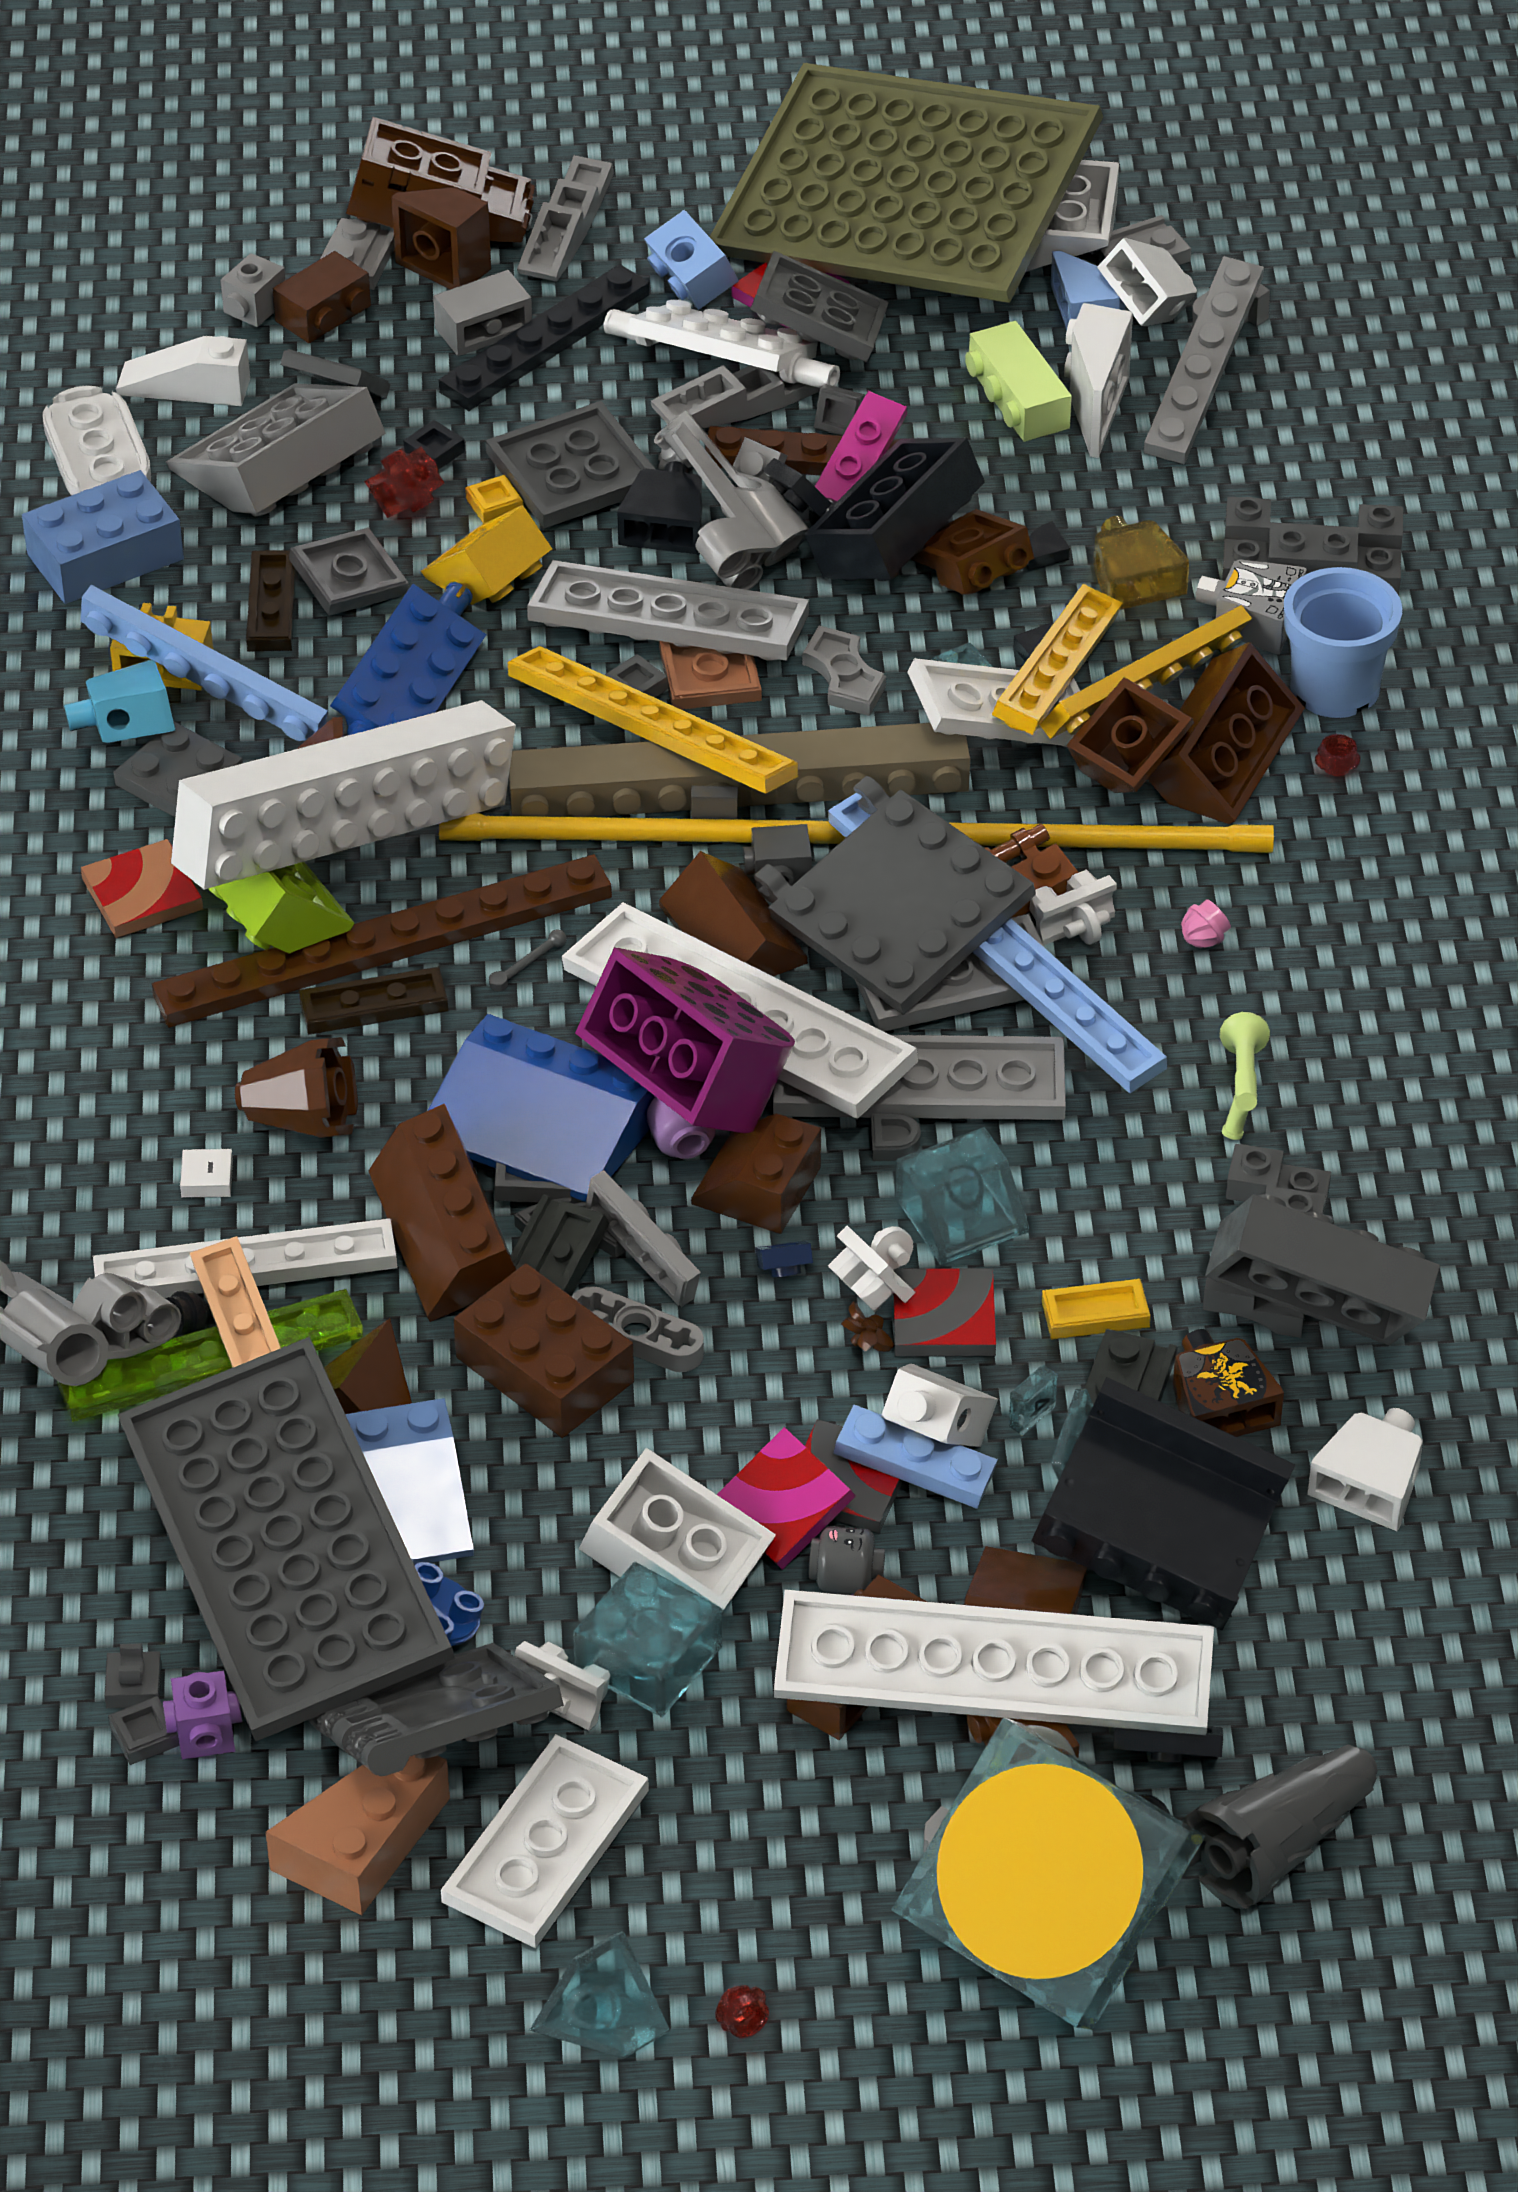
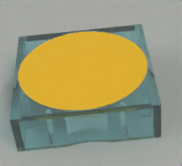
[891,1717,1205,2030]

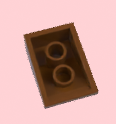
[964,1546,1088,1615]

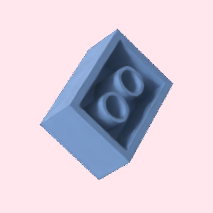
[22,470,184,604]

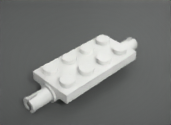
[604,300,840,388]

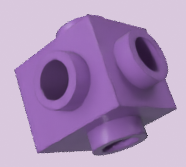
[163,1671,242,1760]

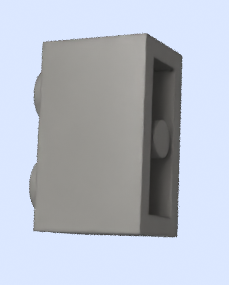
[433,270,532,356]

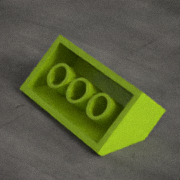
[208,862,355,953]

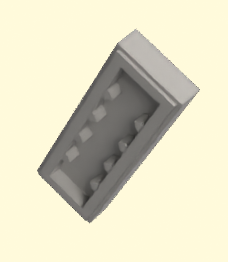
[585,1170,701,1307]

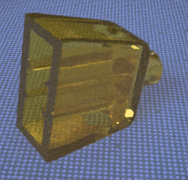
[1093,516,1189,610]

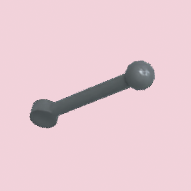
[489,929,567,991]

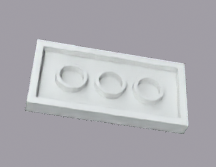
[907,658,1080,747]
[441,1734,649,1948]

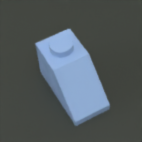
[1051,251,1125,330]

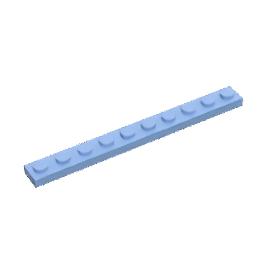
[828,793,1167,1093]

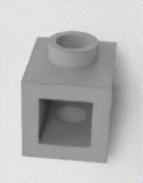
[221,253,286,327]

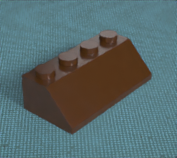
[1148,642,1305,824]
[368,1103,517,1322]

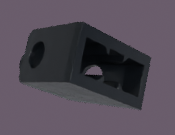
[617,461,702,555]

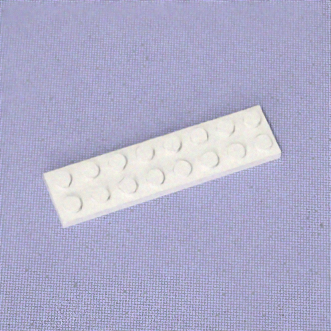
[562,902,918,1119]
[774,1590,1214,1735]

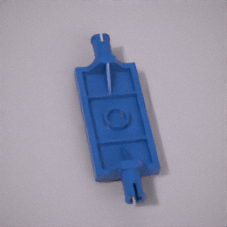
[330,582,487,735]

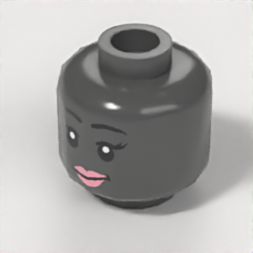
[809,1526,885,1595]

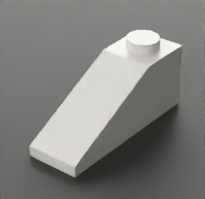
[116,336,250,406]

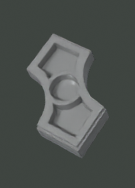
[802,625,886,716]

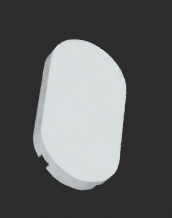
[43,386,151,495]

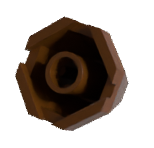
[235,1037,358,1137]

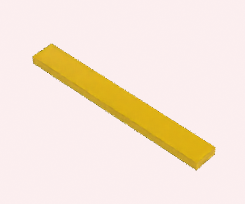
[508,646,798,794]

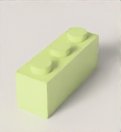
[965,320,1072,442]

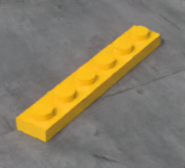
[992,584,1123,735]
[1040,605,1252,739]

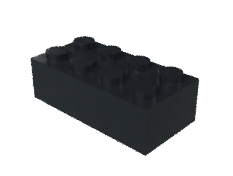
[805,437,985,581]

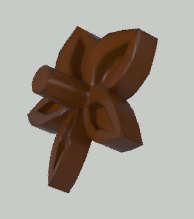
[841,1301,894,1352]

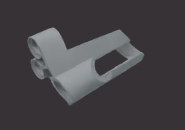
[661,409,809,590]
[0,1260,181,1386]

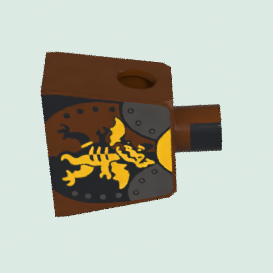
[1173,1329,1284,1437]

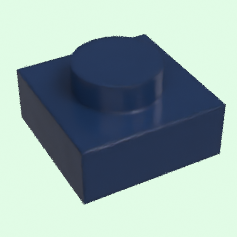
[755,1240,813,1277]

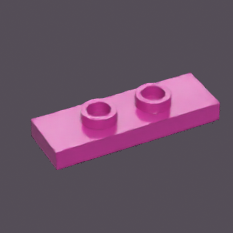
[815,391,907,501]

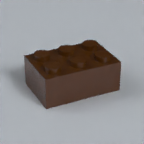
[453,1263,634,1438]

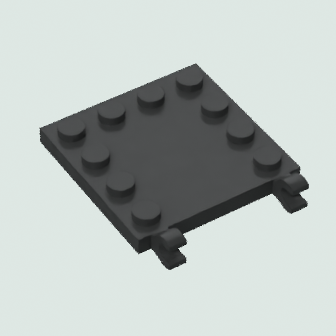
[754,776,1036,1015]

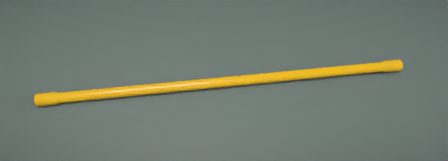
[439,813,1274,853]

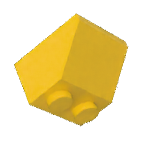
[421,505,552,605]

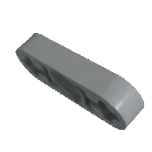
[572,1287,704,1372]

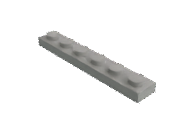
[1144,256,1264,464]

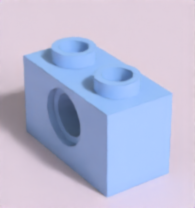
[644,210,739,310]

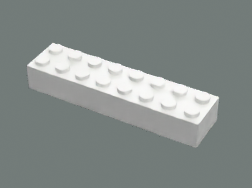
[171,700,516,889]

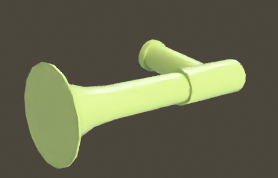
[1220,1012,1270,1140]

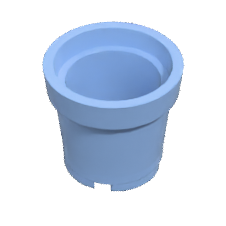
[1284,567,1402,718]

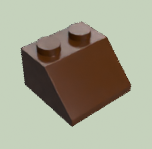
[391,187,491,289]
[1066,677,1194,793]
[691,1113,821,1234]

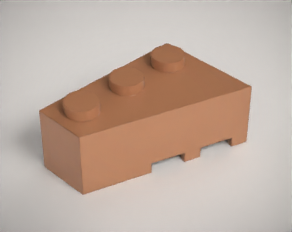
[265,1755,450,1915]

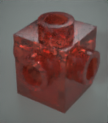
[364,446,444,518]

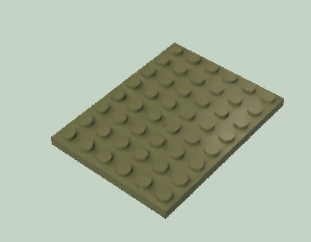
[710,63,1103,303]

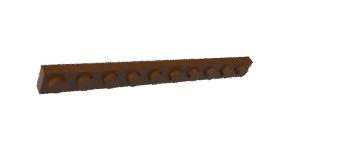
[152,854,612,1028]

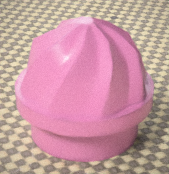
[1181,899,1231,948]

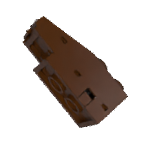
[346,117,535,243]

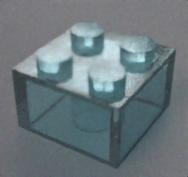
[573,1561,722,1718]

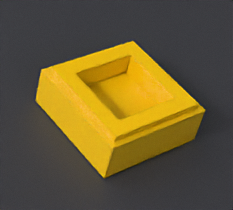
[465,475,523,524]

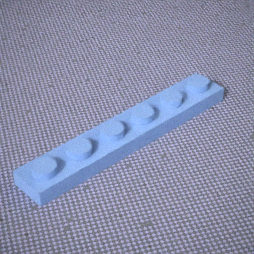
[80,585,328,741]

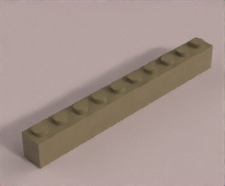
[508,723,970,817]

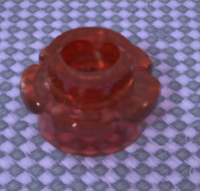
[1315,734,1360,776]
[715,1985,769,2038]

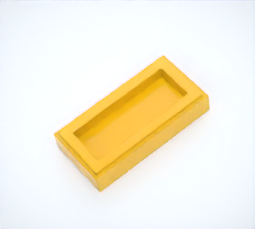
[1042,1279,1151,1340]

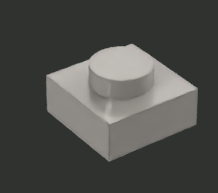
[728,437,788,483]

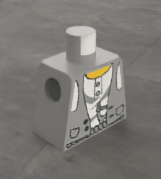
[1195,559,1307,655]

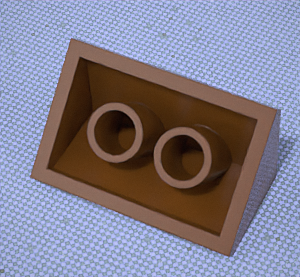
[659,851,808,977]

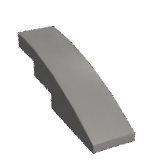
[517,155,614,281]
[651,365,820,428]

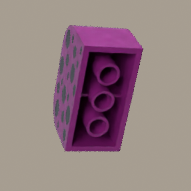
[575,947,795,1133]

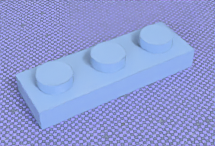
[833,1405,998,1509]

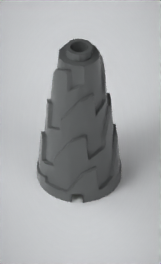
[1181,1744,1378,1909]

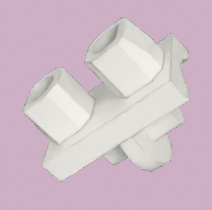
[1029,869,1117,945]
[828,1226,916,1312]
[515,1641,610,1730]

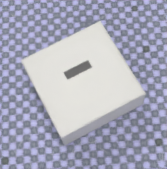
[180,1149,233,1197]

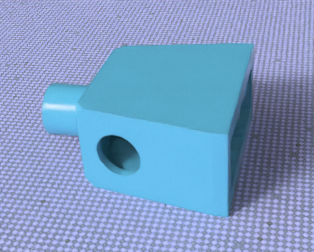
[64,660,175,743]

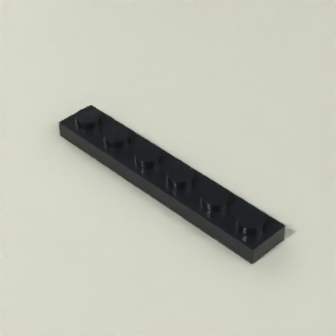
[439,264,650,411]

